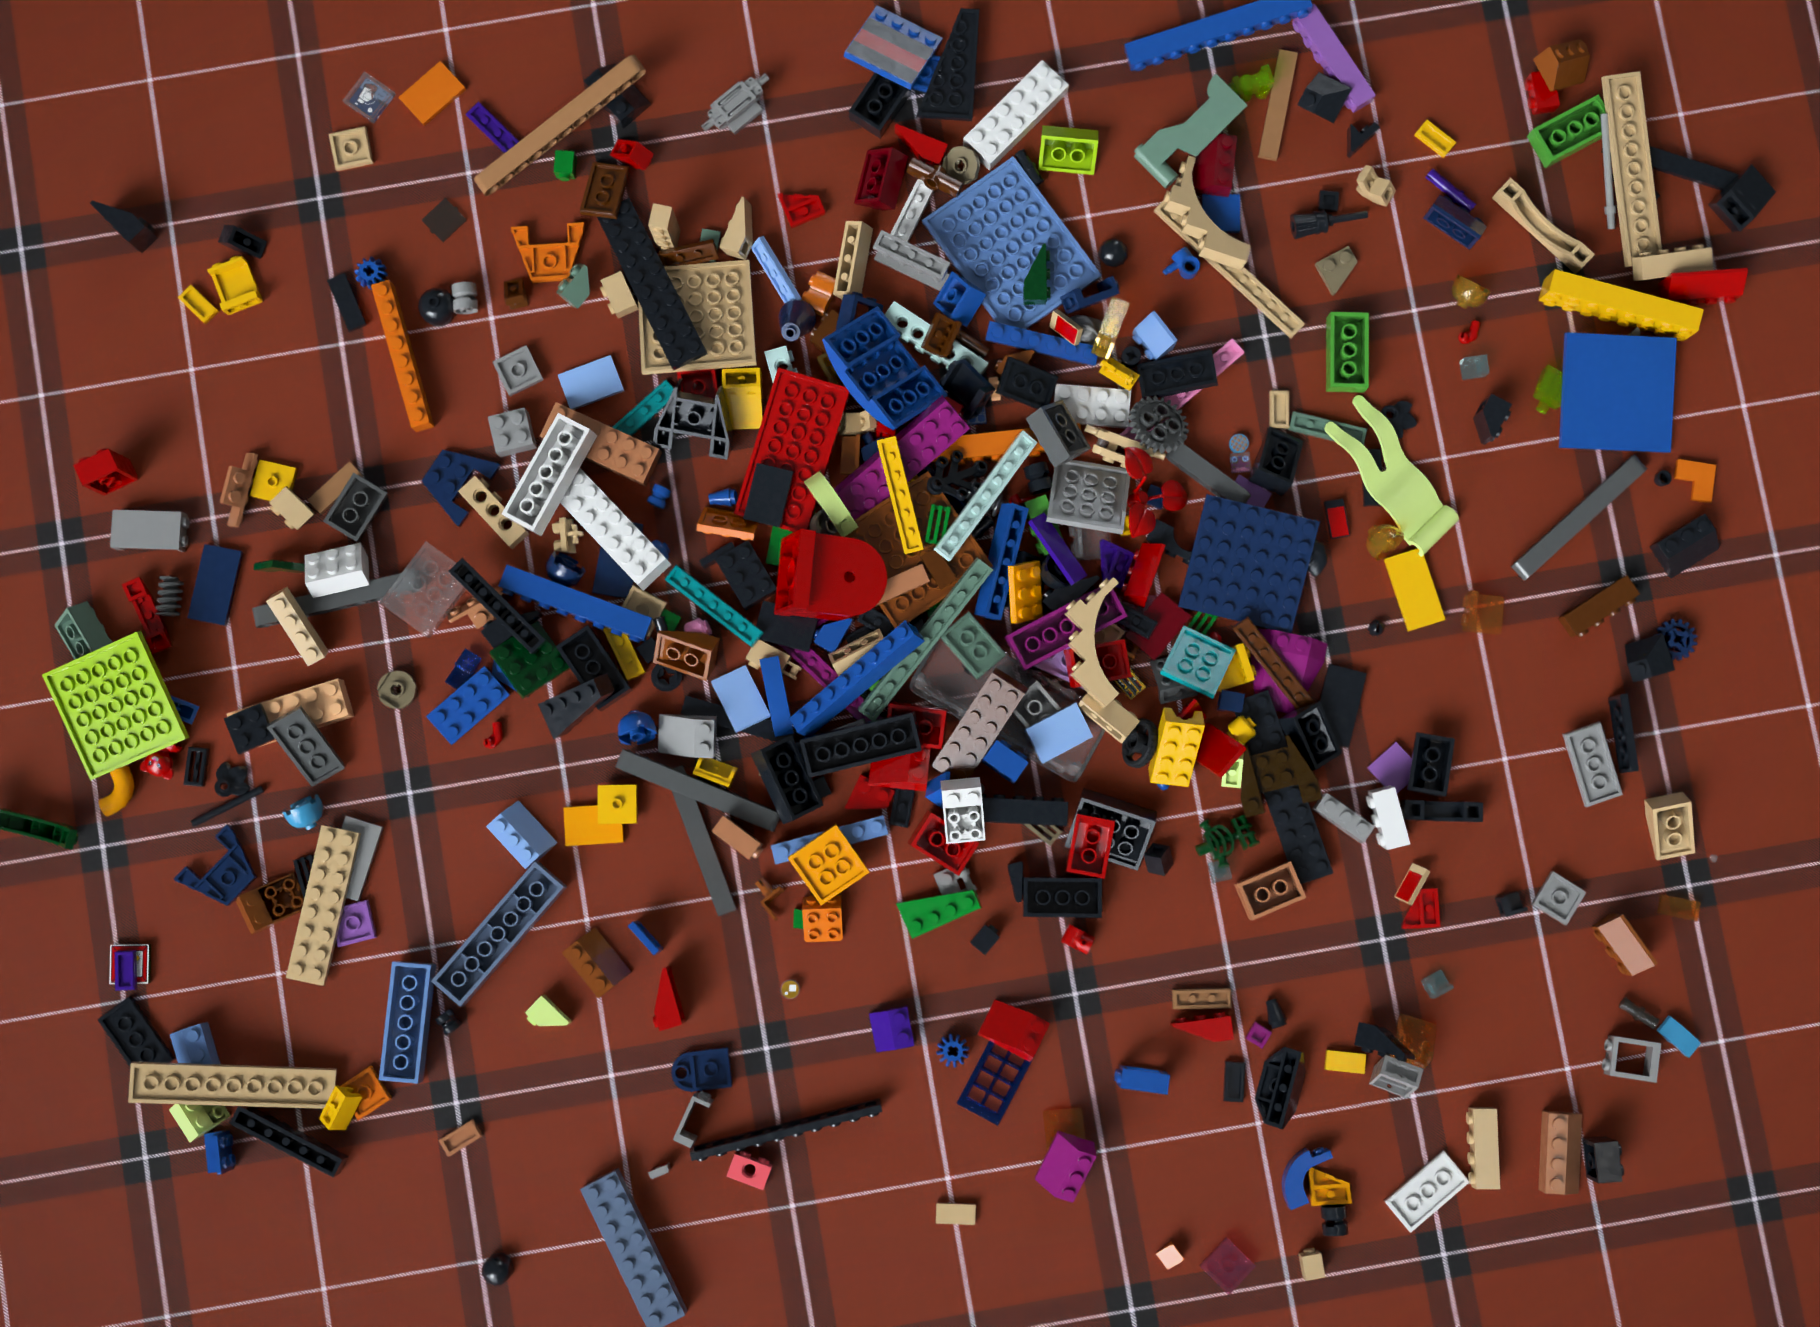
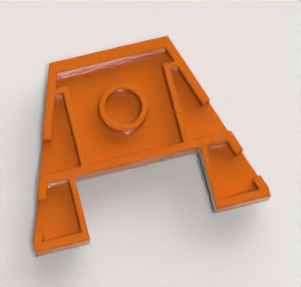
[511,222,585,283]

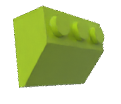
[1038,125,1099,175]

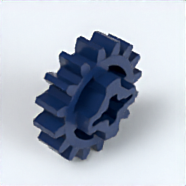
[1653,619,1698,661]

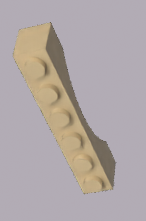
[1492,178,1595,274]

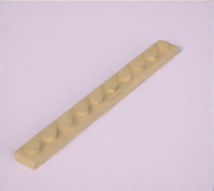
[1154,201,1305,339]

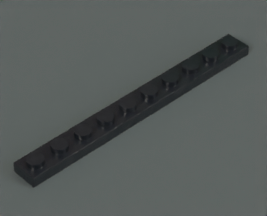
[690,1098,883,1161]

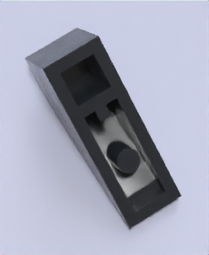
[1042,575,1100,612]
[480,610,543,648]

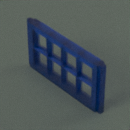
[957,1041,1033,1126]

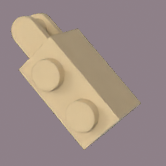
[746,640,802,680]

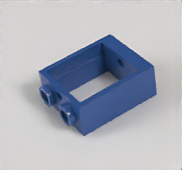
[1114,1065,1170,1095]

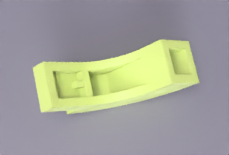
[804,471,858,537]

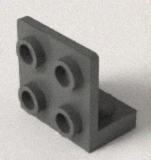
[1150,657,1198,704]

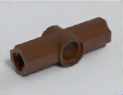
[907,158,964,198]

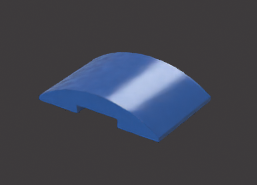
[822,306,948,430]

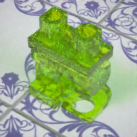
[1227,64,1275,102]

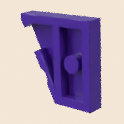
[1100,539,1134,589]

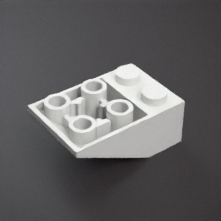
[940,777,985,844]

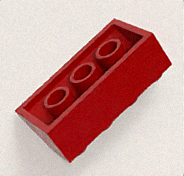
[1658,268,1748,306]

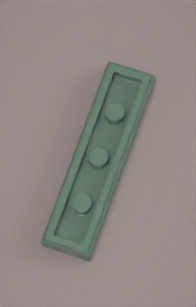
[1288,411,1367,445]

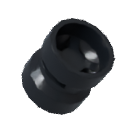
[435,1009,462,1036]

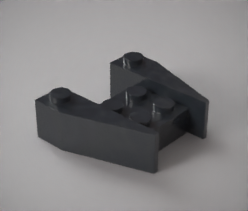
[653,378,734,460]

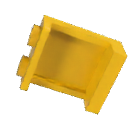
[207,256,263,315]

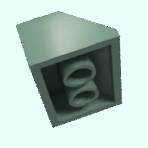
[54,601,113,660]

